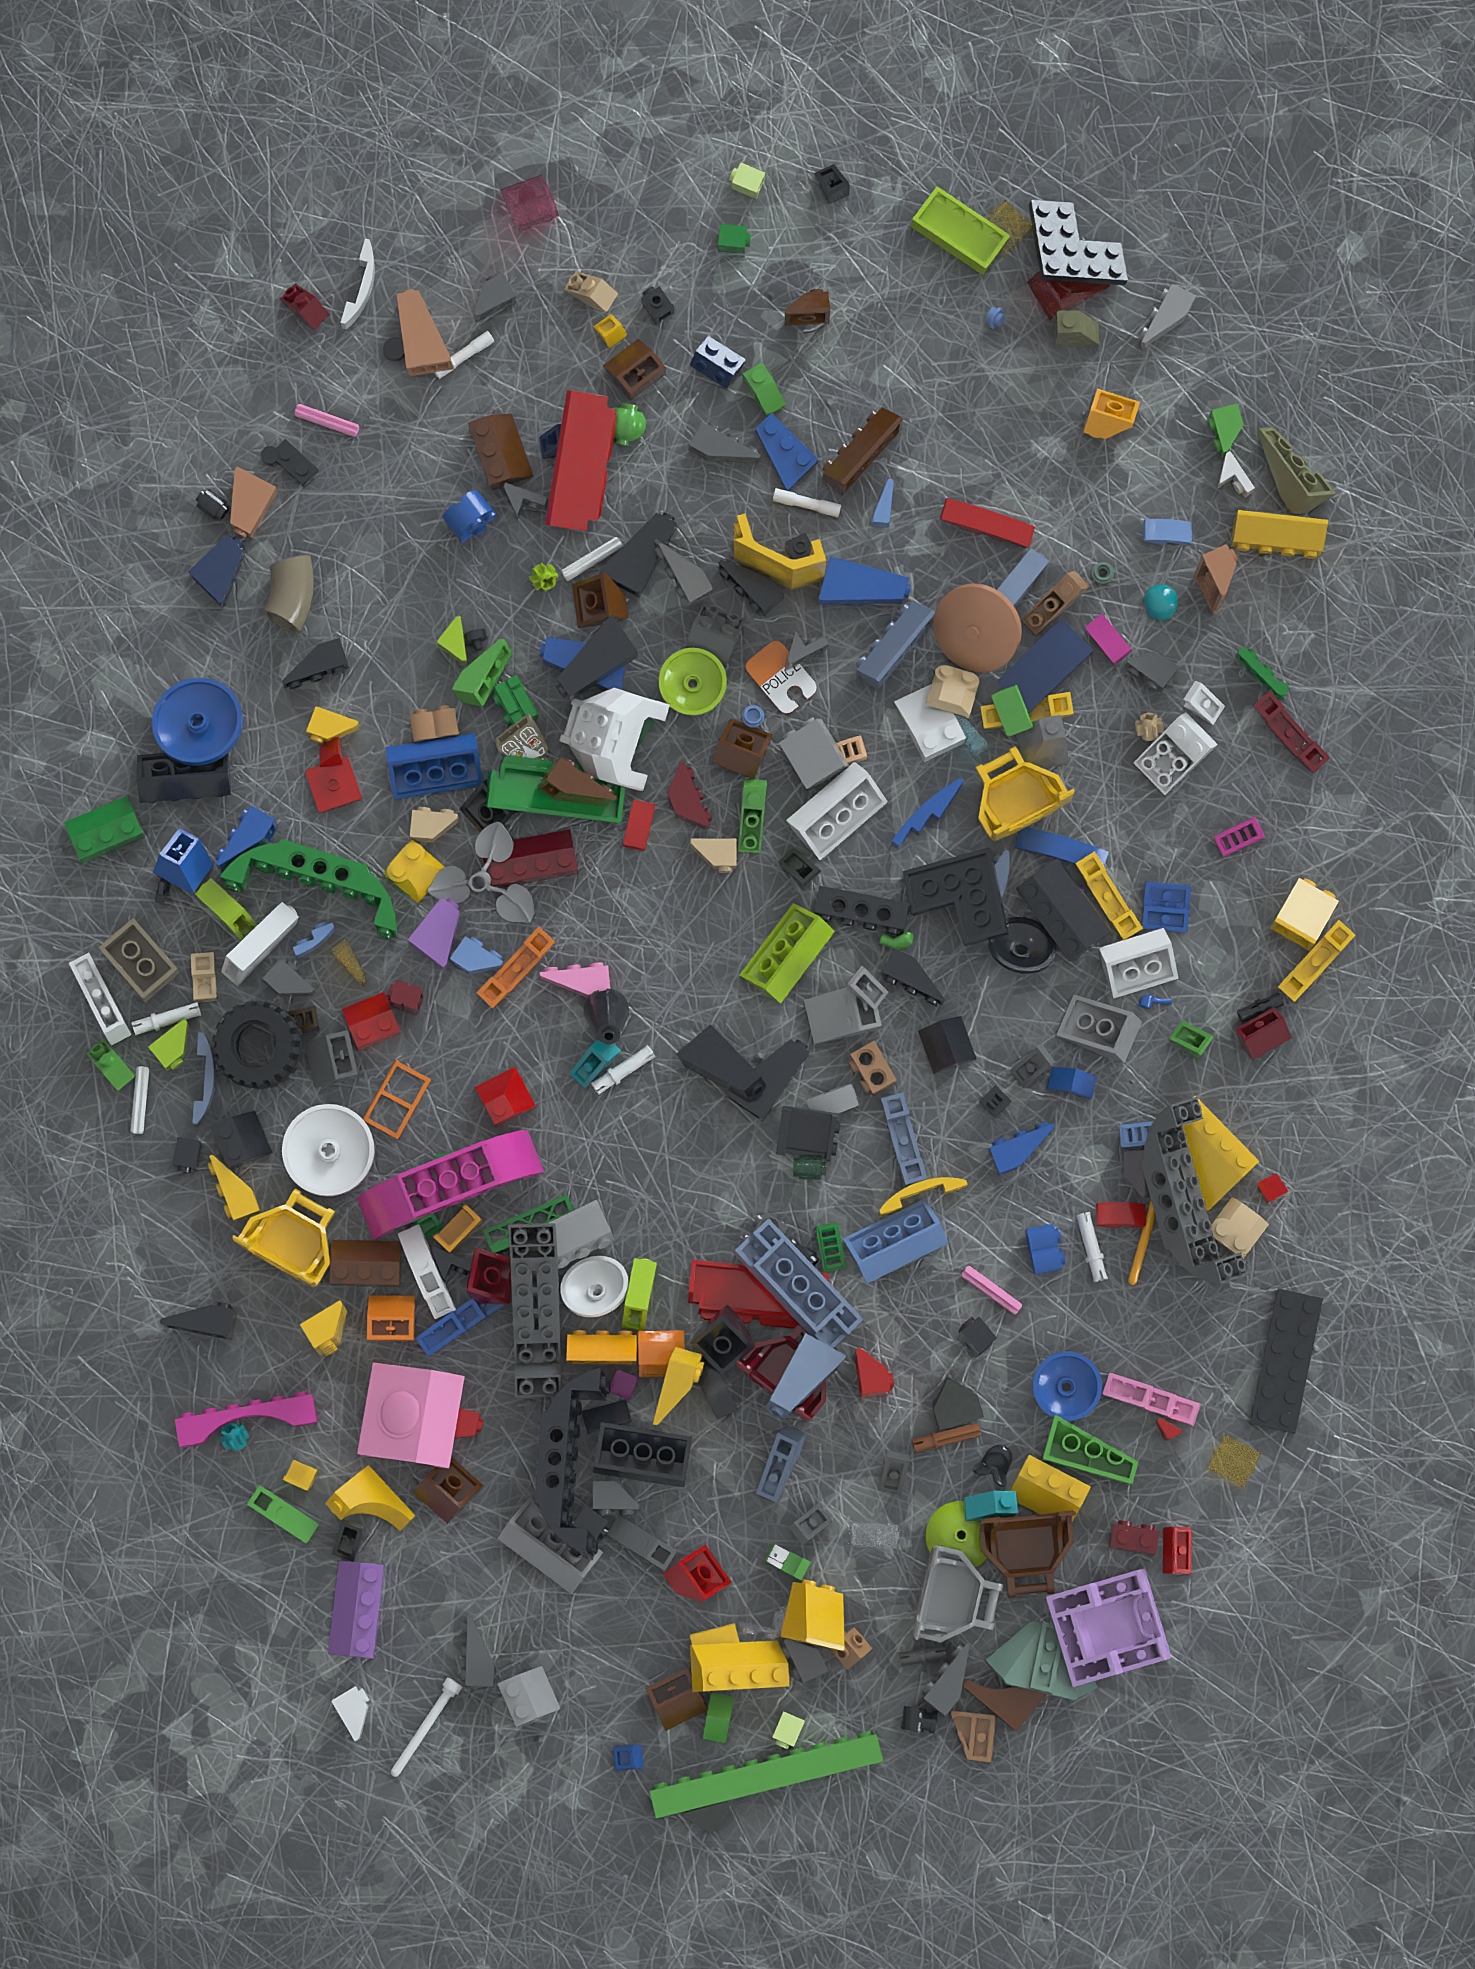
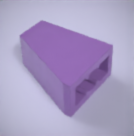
[408,897,460,971]

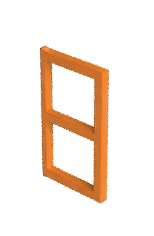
[363,1060,431,1139]

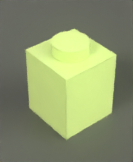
[729,163,765,199]
[772,1711,805,1749]

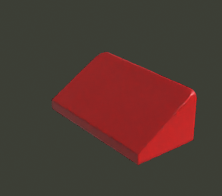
[1163,1527,1192,1574]

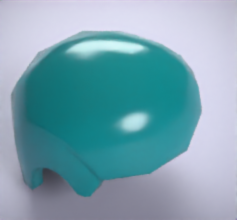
[1144,584,1178,621]

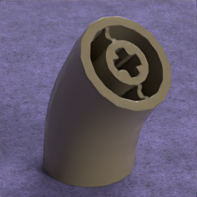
[263,555,314,634]

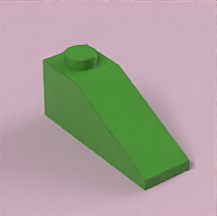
[452,638,513,707]

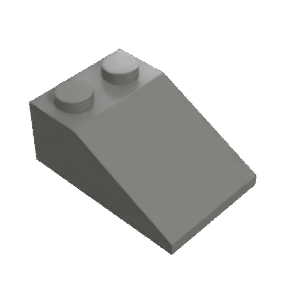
[1056,995,1142,1063]

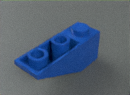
[988,1122,1055,1176]

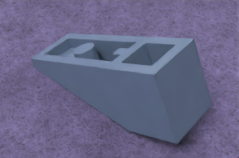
[756,1425,807,1503]

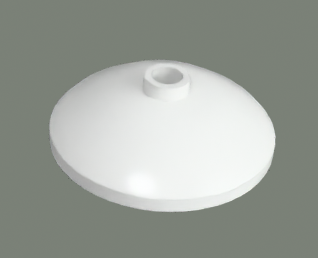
[560,1256,629,1317]

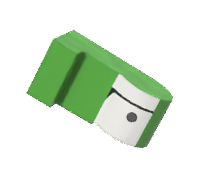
[764,1544,811,1581]

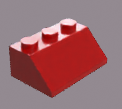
[854,1348,894,1400]

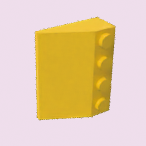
[1182,1096,1259,1212]

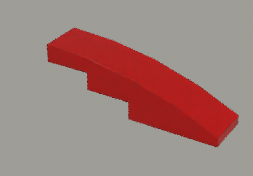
[939,498,1035,549]

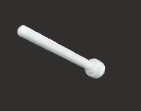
[391,1677,463,1777]

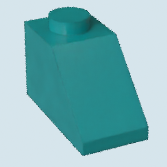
[569,1040,621,1089]
[963,1491,1018,1521]

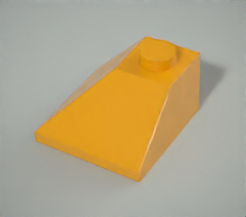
[1084,389,1140,439]

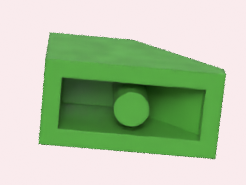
[743,362,786,417]

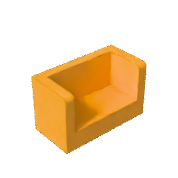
[433,1204,482,1254]

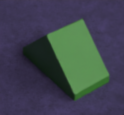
[1169,1021,1214,1060]
[703,1693,734,1743]

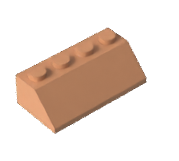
[1193,544,1238,615]

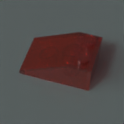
[1027,270,1110,320]

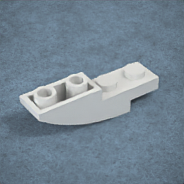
[398,1224,456,1319]

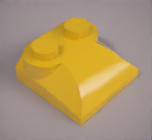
[383,839,445,904]

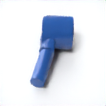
[1138,994,1172,1009]

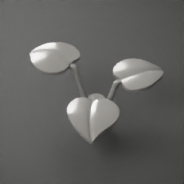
[428,822,534,923]

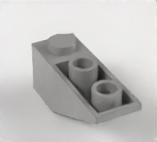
[1139,284,1196,349]

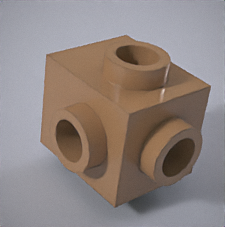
[830,1627,872,1670]

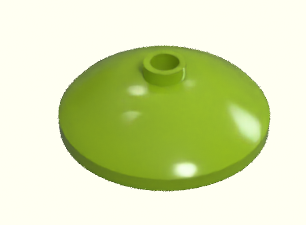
[659,648,727,716]
[925,1501,987,1567]

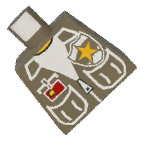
[495,713,549,760]

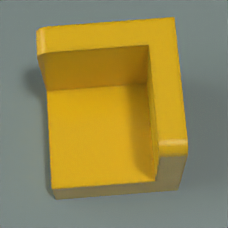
[282,1460,319,1492]

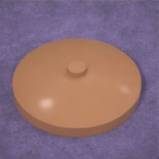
[933,584,1022,672]

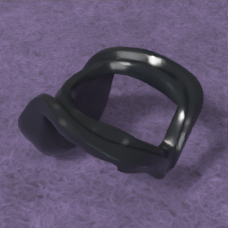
[973,1445,1012,1488]

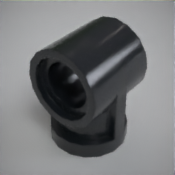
[901,1706,938,1734]

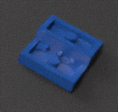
[1142,881,1191,932]

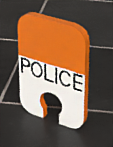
[746,641,817,714]

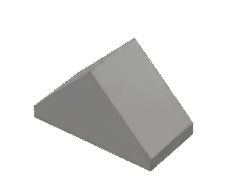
[847,966,889,1010]

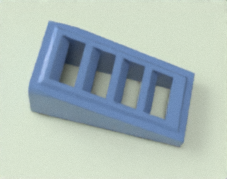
[871,479,894,528]
[1120,1121,1153,1149]

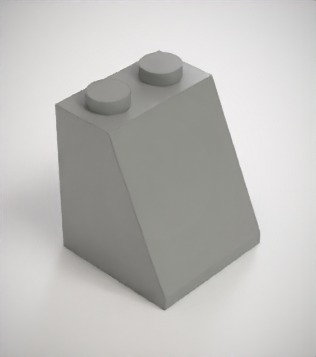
[498,1666,561,1728]

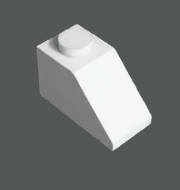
[332,1686,369,1741]

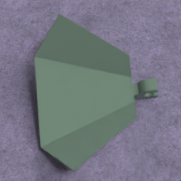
[985,1612,1098,1701]

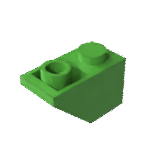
[1207,403,1244,458]
[86,1039,135,1091]

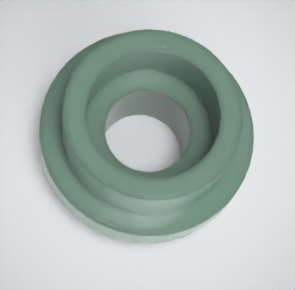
[1091,562,1114,584]

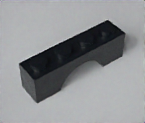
[957,1317,997,1360]

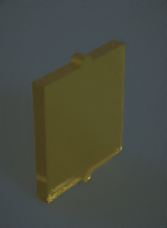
[987,200,1032,253]
[1208,1434,1261,1487]

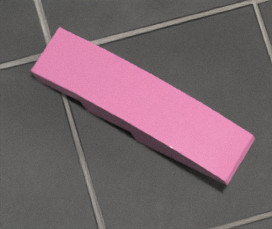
[1102,1373,1201,1426]

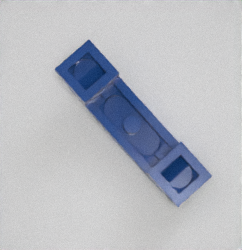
[1015,827,1109,866]

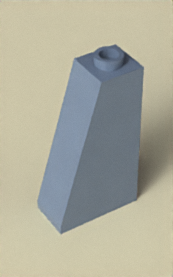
[997,548,1049,608]
[765,1333,846,1420]

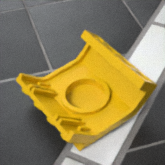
[733,513,826,590]

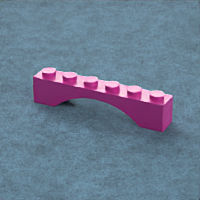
[175,1391,318,1448]

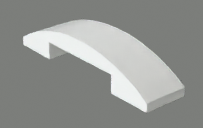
[341,239,375,330]

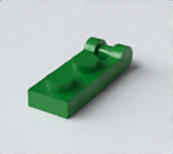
[1235,647,1289,699]

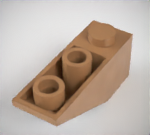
[1021,570,1090,635]

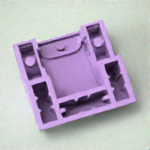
[1046,1568,1172,1687]

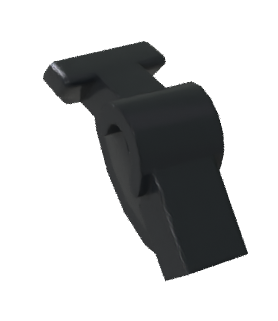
[155,875,170,903]

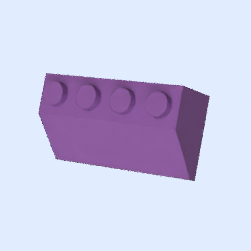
[328,1561,385,1659]

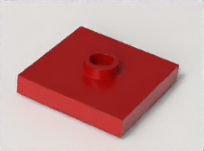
[305,756,362,814]

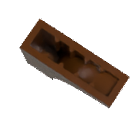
[962,1679,1046,1731]

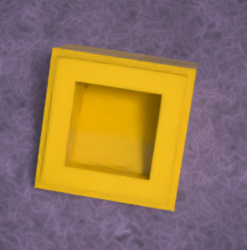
[593,314,627,348]

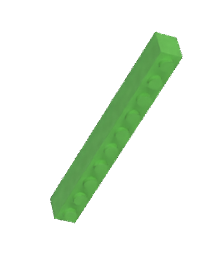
[650,1731,883,1818]

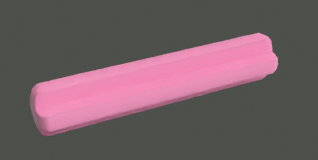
[294,404,359,437]
[961,1266,1022,1315]

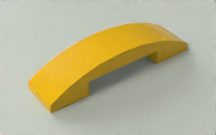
[980,692,1074,729]
[1075,851,1143,940]
[1278,920,1356,1002]
[878,1177,968,1217]

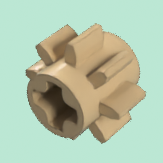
[1135,713,1164,741]

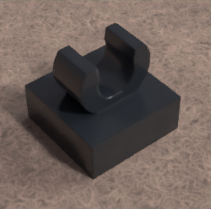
[979,1085,1012,1118]

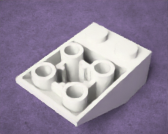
[1134,712,1218,795]

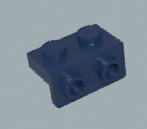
[690,336,746,388]

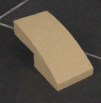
[191,952,217,1003]

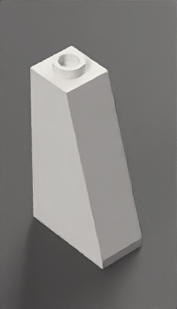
[221,902,299,987]

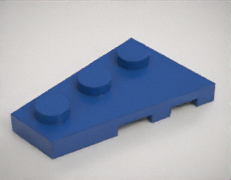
[755,413,819,491]

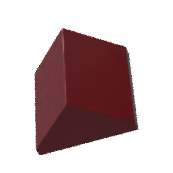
[466,1247,512,1305]

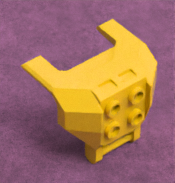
[975,746,1075,841]
[232,1188,335,1288]

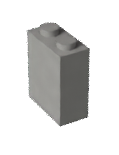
[779,718,849,790]

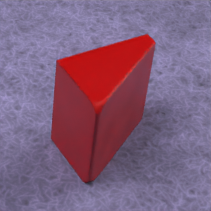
[319,736,343,767]
[1256,1173,1288,1204]
[1155,1418,1183,1441]

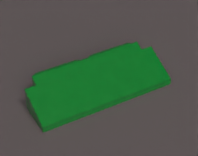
[486,755,625,823]

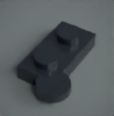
[261,439,319,486]

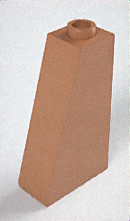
[397,289,454,376]

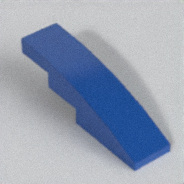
[891,778,964,850]
[416,1298,504,1357]

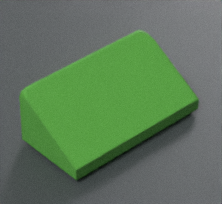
[991,685,1033,737]

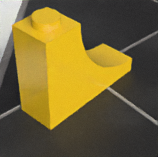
[325,1465,415,1531]

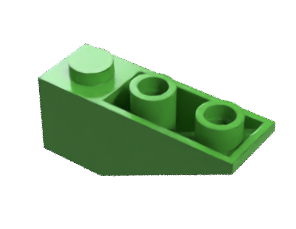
[738,778,767,853]
[247,1485,320,1544]

